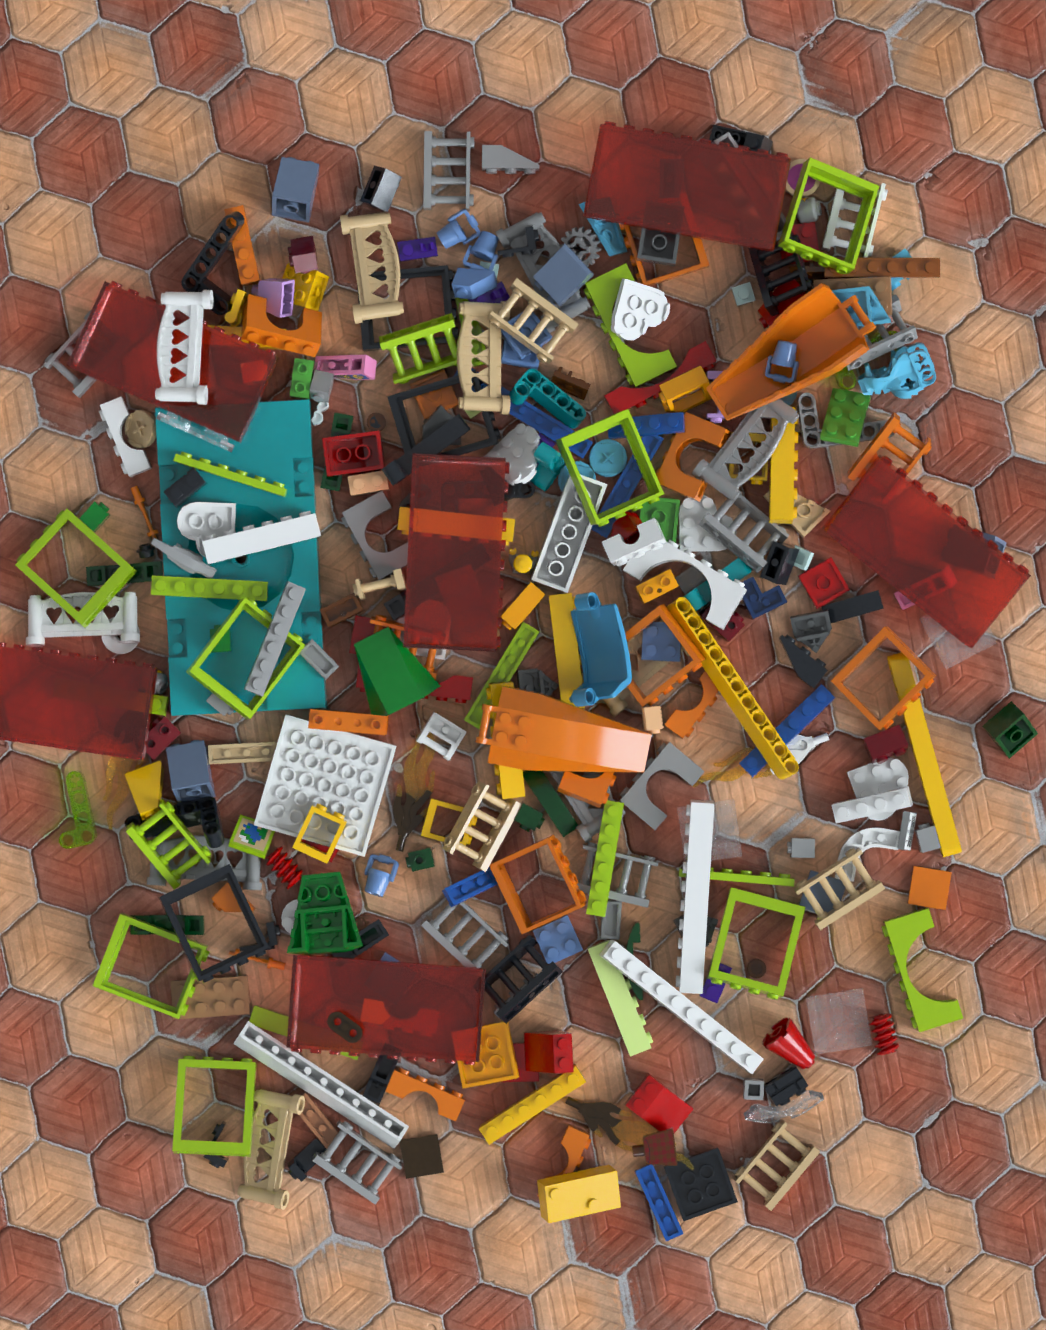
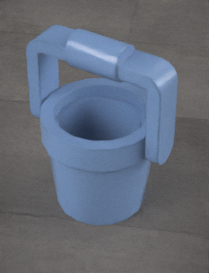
[437,209,481,249]
[463,231,499,271]
[765,340,799,384]
[365,854,399,897]

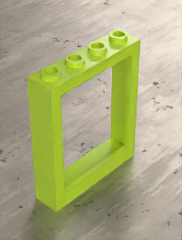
[778,157,879,274]
[555,409,664,527]
[15,509,137,628]
[186,597,305,719]
[707,887,805,1000]
[93,913,210,1019]
[172,1056,257,1157]

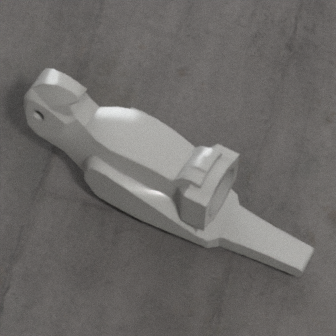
[151,538,217,578]

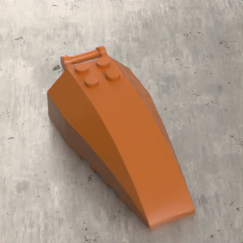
[706,283,876,421]
[475,686,652,772]

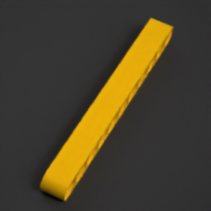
[667,597,799,780]
[887,652,962,857]

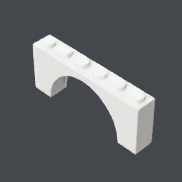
[623,540,747,630]

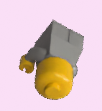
[509,548,539,575]

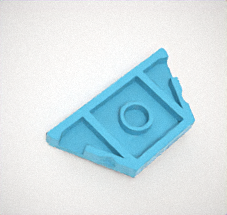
[832,286,891,326]

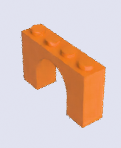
[241,294,322,357]
[656,412,731,502]
[557,771,617,808]

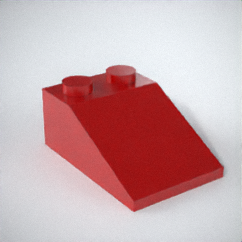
[322,430,385,476]
[625,1073,694,1133]

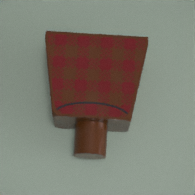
[632,1127,678,1166]

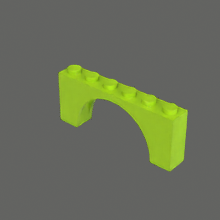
[583,263,677,388]
[881,907,963,1032]

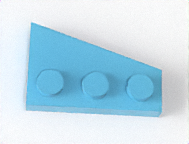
[579,197,627,256]

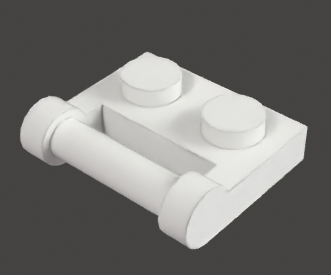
[416,711,467,761]

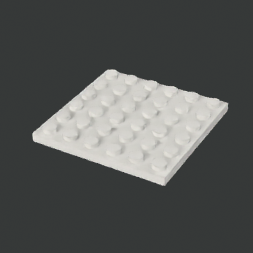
[254,714,397,857]

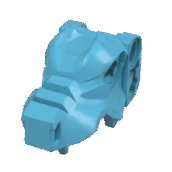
[857,342,936,399]

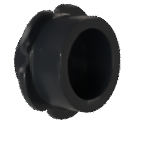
[136,543,155,558]

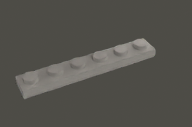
[244,581,306,697]

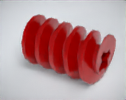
[266,846,303,889]
[869,1013,899,1055]

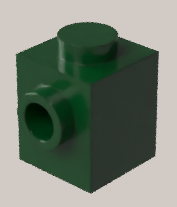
[514,803,545,832]
[405,847,435,872]

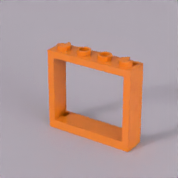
[617,192,709,286]
[625,604,705,707]
[831,626,936,730]
[489,834,586,934]

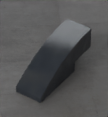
[821,590,884,623]
[330,919,389,967]
[362,1043,402,1106]

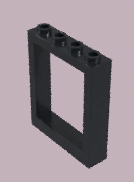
[357,265,458,352]
[388,370,501,467]
[158,864,269,983]

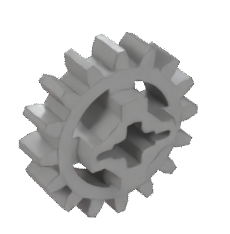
[561,226,602,267]

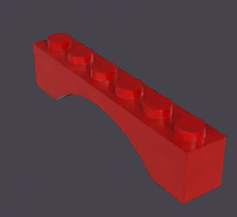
[604,341,716,414]
[356,665,473,704]

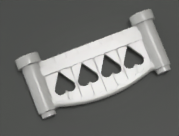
[155,290,213,405]
[26,592,140,647]

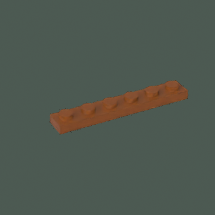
[824,258,940,278]

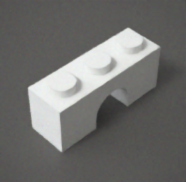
[602,518,666,566]

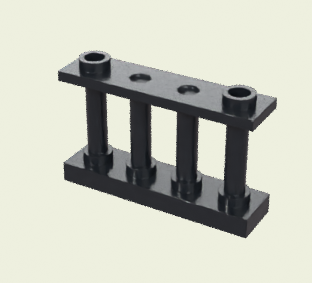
[748,231,814,317]
[473,935,563,1024]

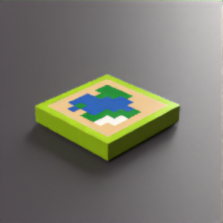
[228,814,275,859]

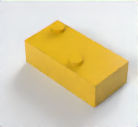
[537,1165,621,1223]

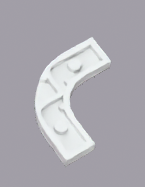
[834,827,900,882]

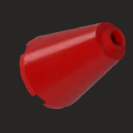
[762,1017,815,1069]

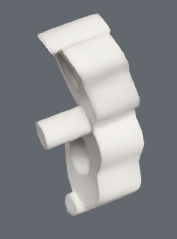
[311,402,329,426]

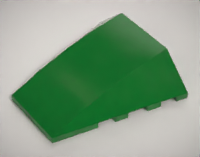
[354,626,441,716]
[287,872,363,955]

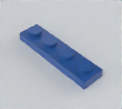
[608,412,685,439]
[635,1165,684,1241]

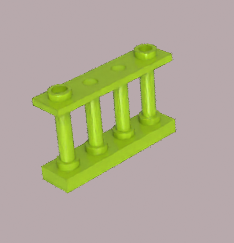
[379,313,457,384]
[126,799,211,890]

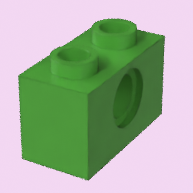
[290,358,315,400]

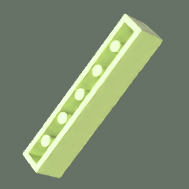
[588,939,653,1056]

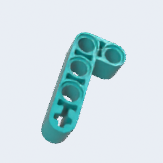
[509,369,586,429]
[530,442,565,492]
[683,558,754,611]

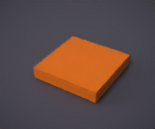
[409,369,458,420]
[907,866,952,910]

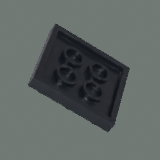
[664,1147,738,1221]

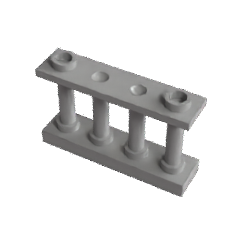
[423,131,474,211]
[846,295,918,371]
[44,309,131,398]
[699,493,789,573]
[577,842,658,908]
[421,902,509,978]
[312,1120,402,1204]

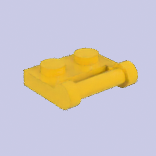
[225,289,248,327]

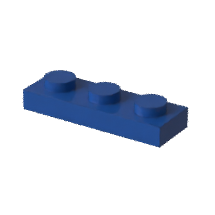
[442,867,498,907]

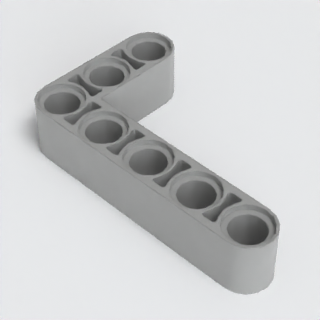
[797,393,895,449]

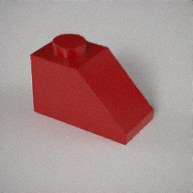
[611,512,642,544]

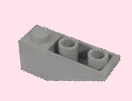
[482,145,540,174]

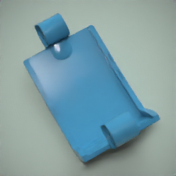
[569,592,632,707]

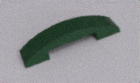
[321,413,354,492]
[86,561,163,586]
[523,770,578,837]
[130,915,205,935]
[626,922,643,1000]

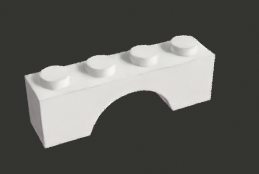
[99,397,152,477]
[832,786,913,823]

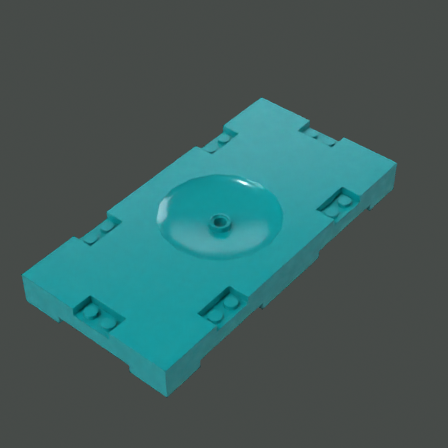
[155,400,327,716]

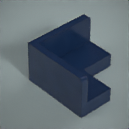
[742,577,787,619]

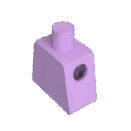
[251,278,295,318]

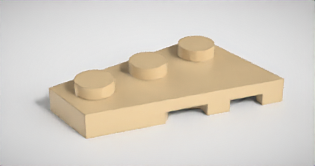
[763,491,830,538]

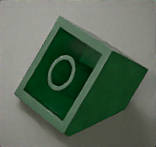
[982,701,1038,759]

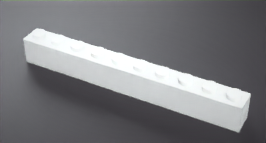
[676,800,714,994]
[599,940,763,1074]
[234,1021,409,1149]

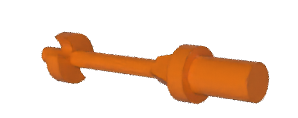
[130,486,159,539]
[229,948,286,970]

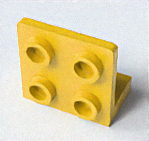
[282,263,329,311]

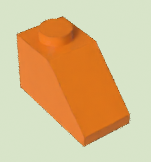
[211,882,256,912]

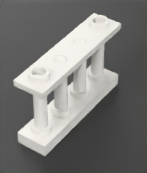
[821,183,888,258]

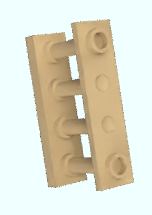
[488,278,579,364]
[353,568,407,600]
[442,781,522,872]
[794,848,885,930]
[735,1120,820,1211]

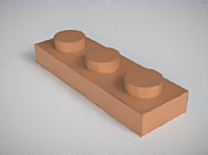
[299,1092,338,1149]

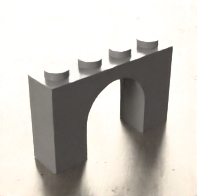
[341,491,420,580]
[620,742,705,830]

